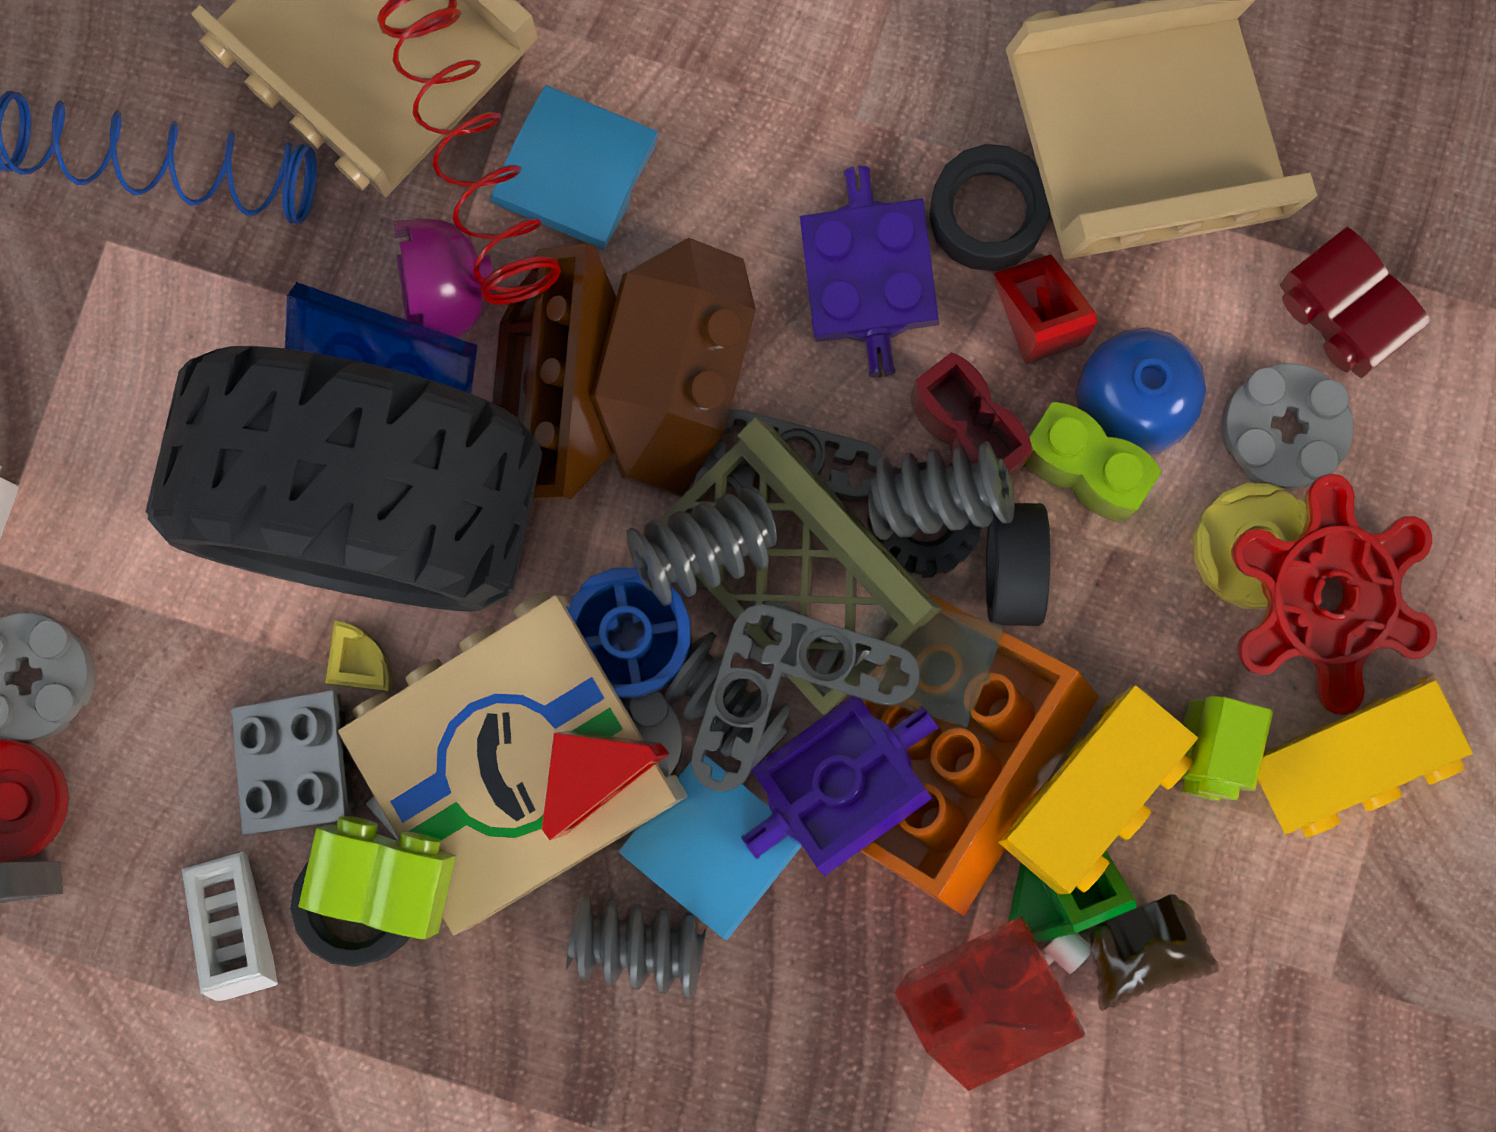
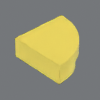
[325,620,393,692]

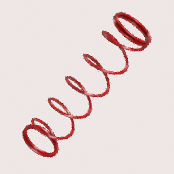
[377,0,561,305]

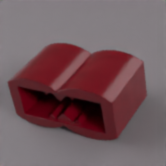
[1280,226,1431,379]
[911,352,1033,477]

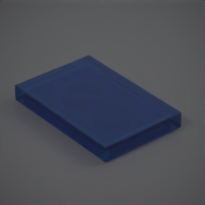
[285,282,478,394]

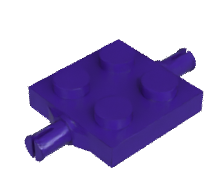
[800,166,939,377]
[741,696,939,876]

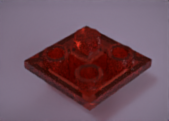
[894,916,1085,1091]

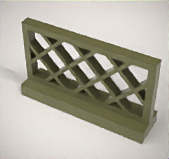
[659,417,943,715]

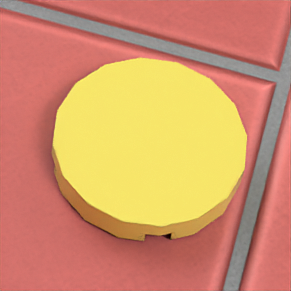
[1193,483,1307,609]

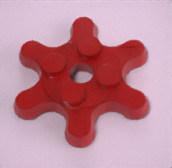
[1231,474,1437,715]

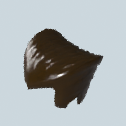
[1089,894,1219,1011]

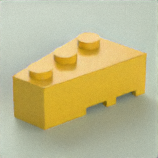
[1258,673,1473,838]
[998,685,1198,895]

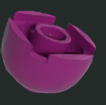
[394,218,494,347]

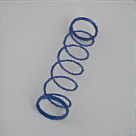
[0,91,317,225]

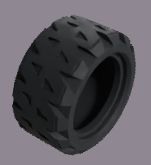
[145,346,542,612]

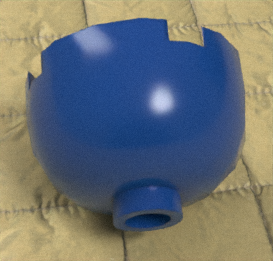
[1075,327,1206,455]
[566,568,691,698]

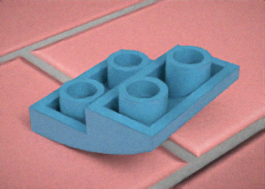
[491,85,658,250]
[618,755,802,941]

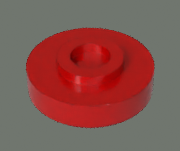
[0,739,69,862]

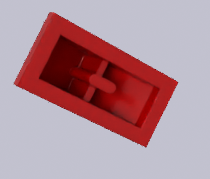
[993,254,1097,365]
[542,731,669,840]

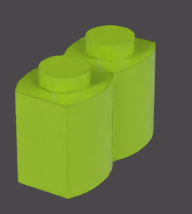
[1025,402,1162,522]
[1180,696,1273,802]
[298,816,456,940]

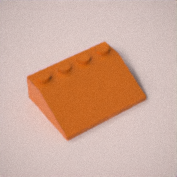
[860,593,1099,916]

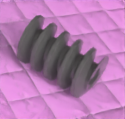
[868,441,1015,540]
[627,486,777,606]
[664,632,795,773]
[566,894,707,999]

